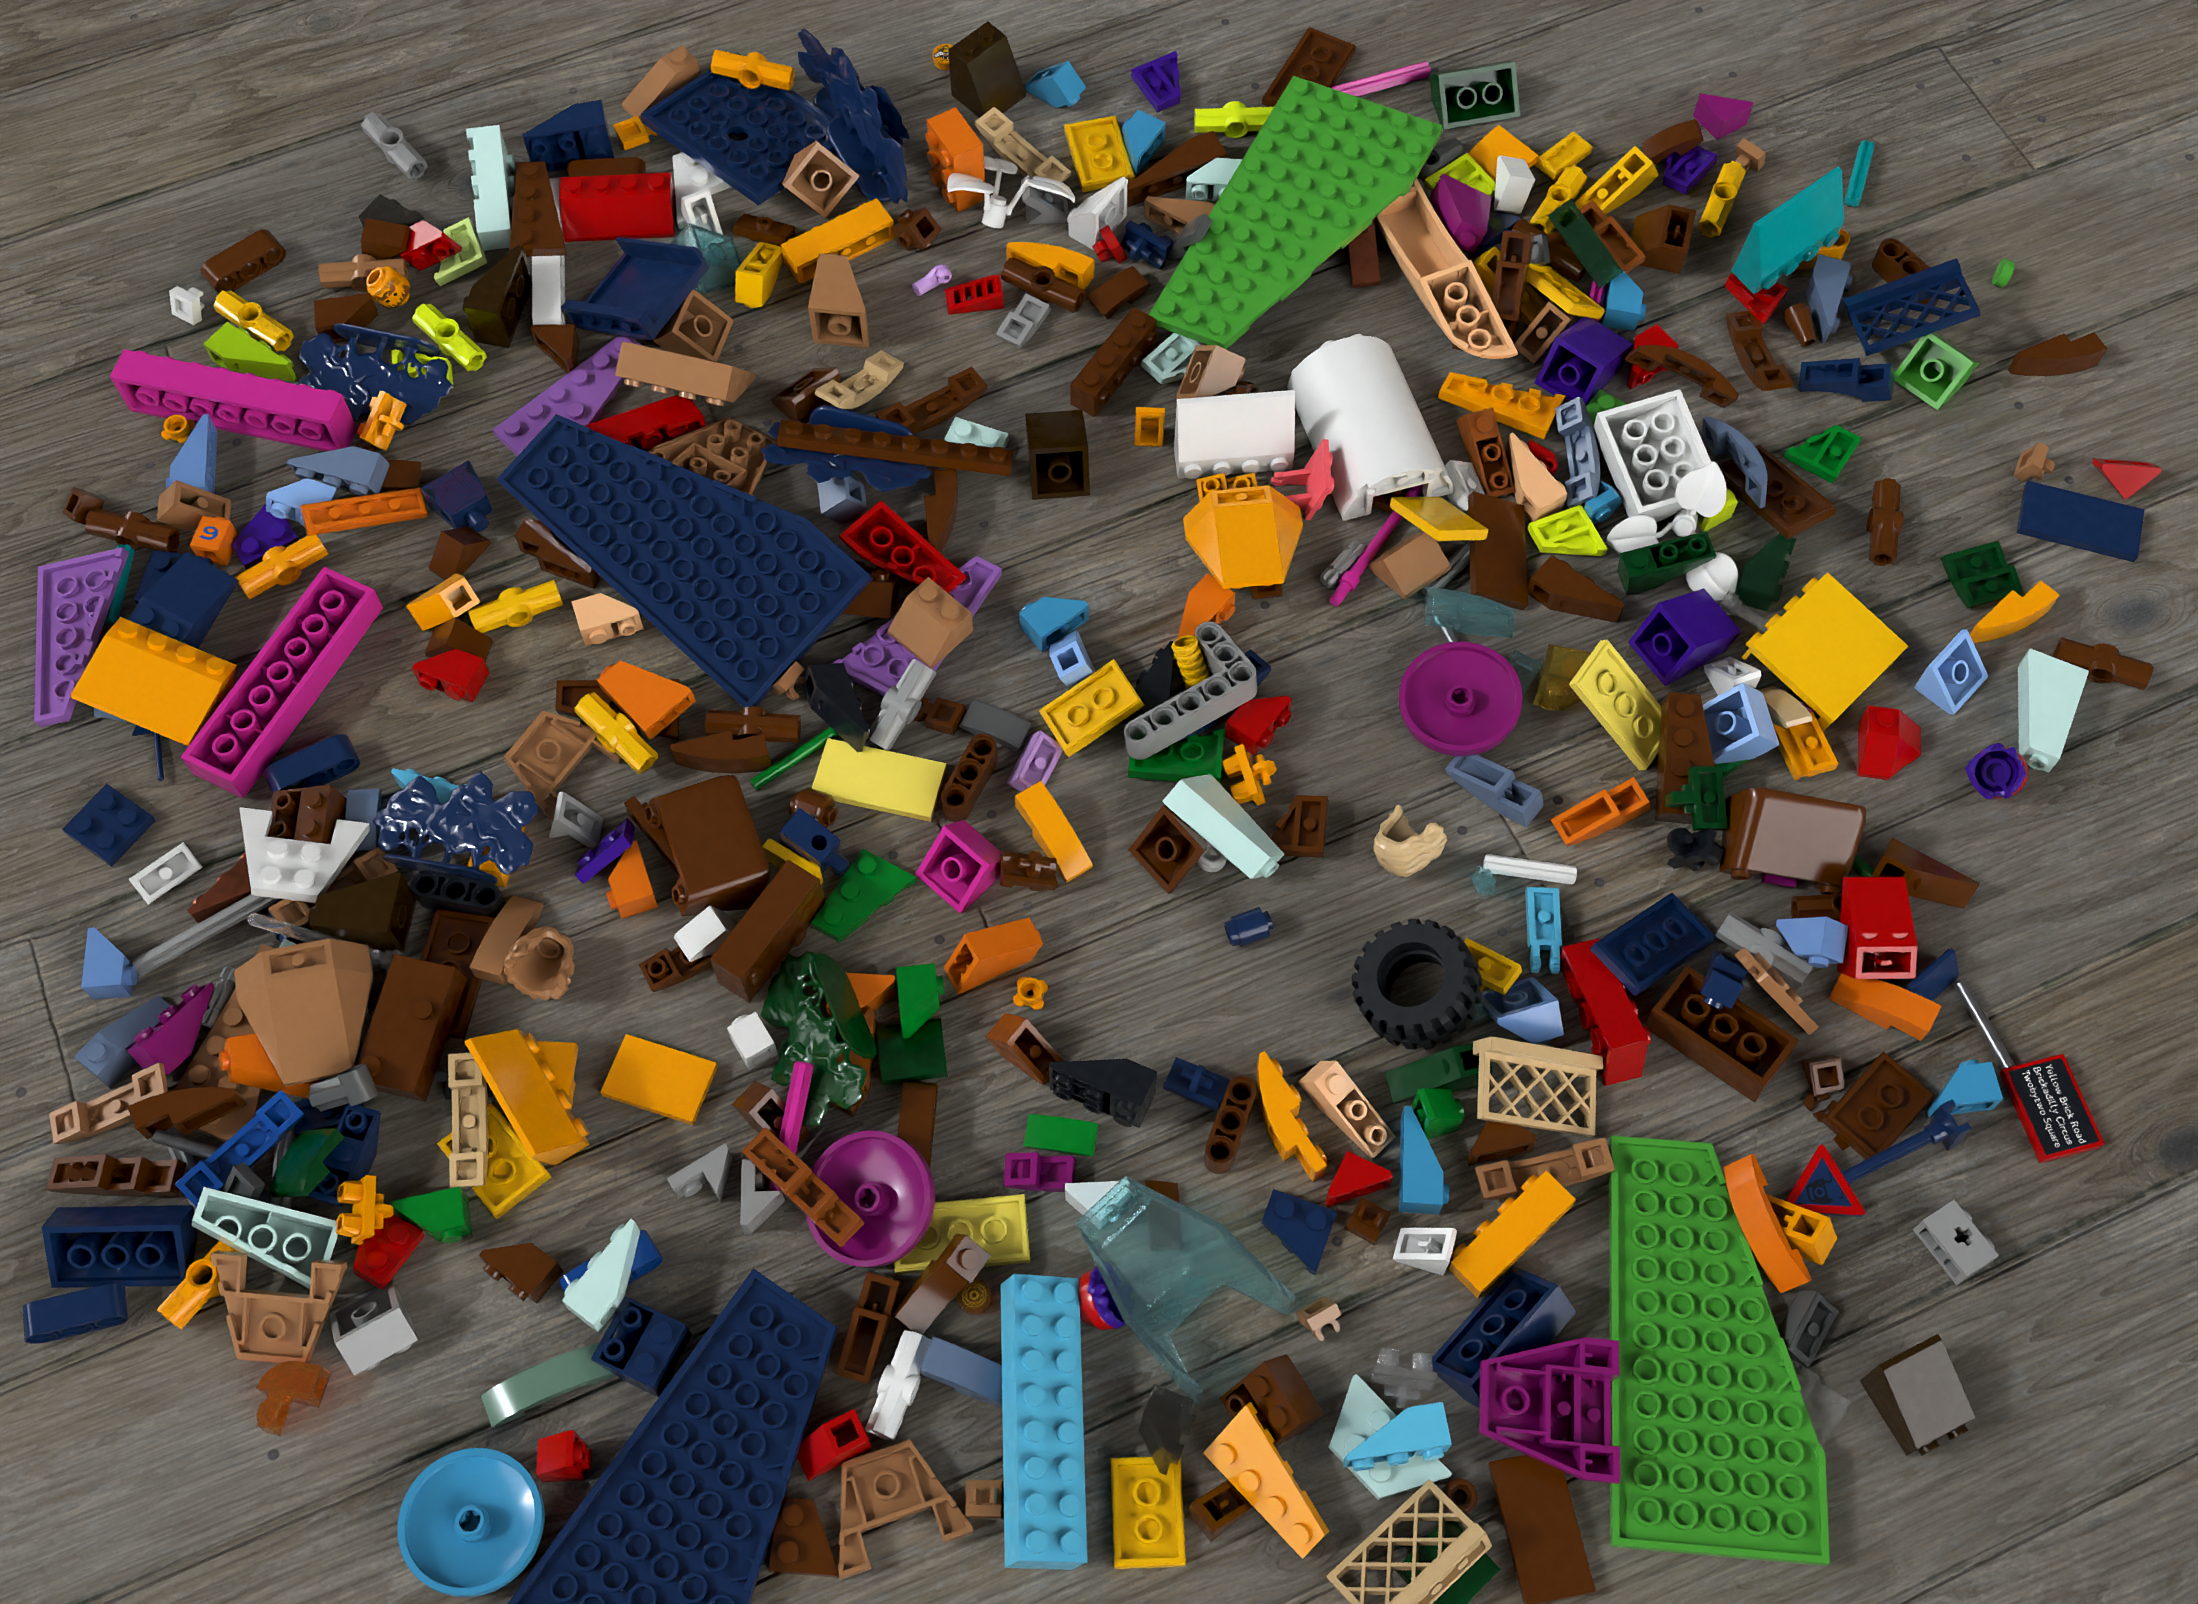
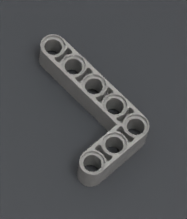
[1124,622,1257,760]

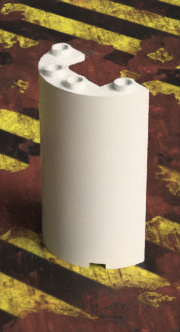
[1287,334,1453,521]

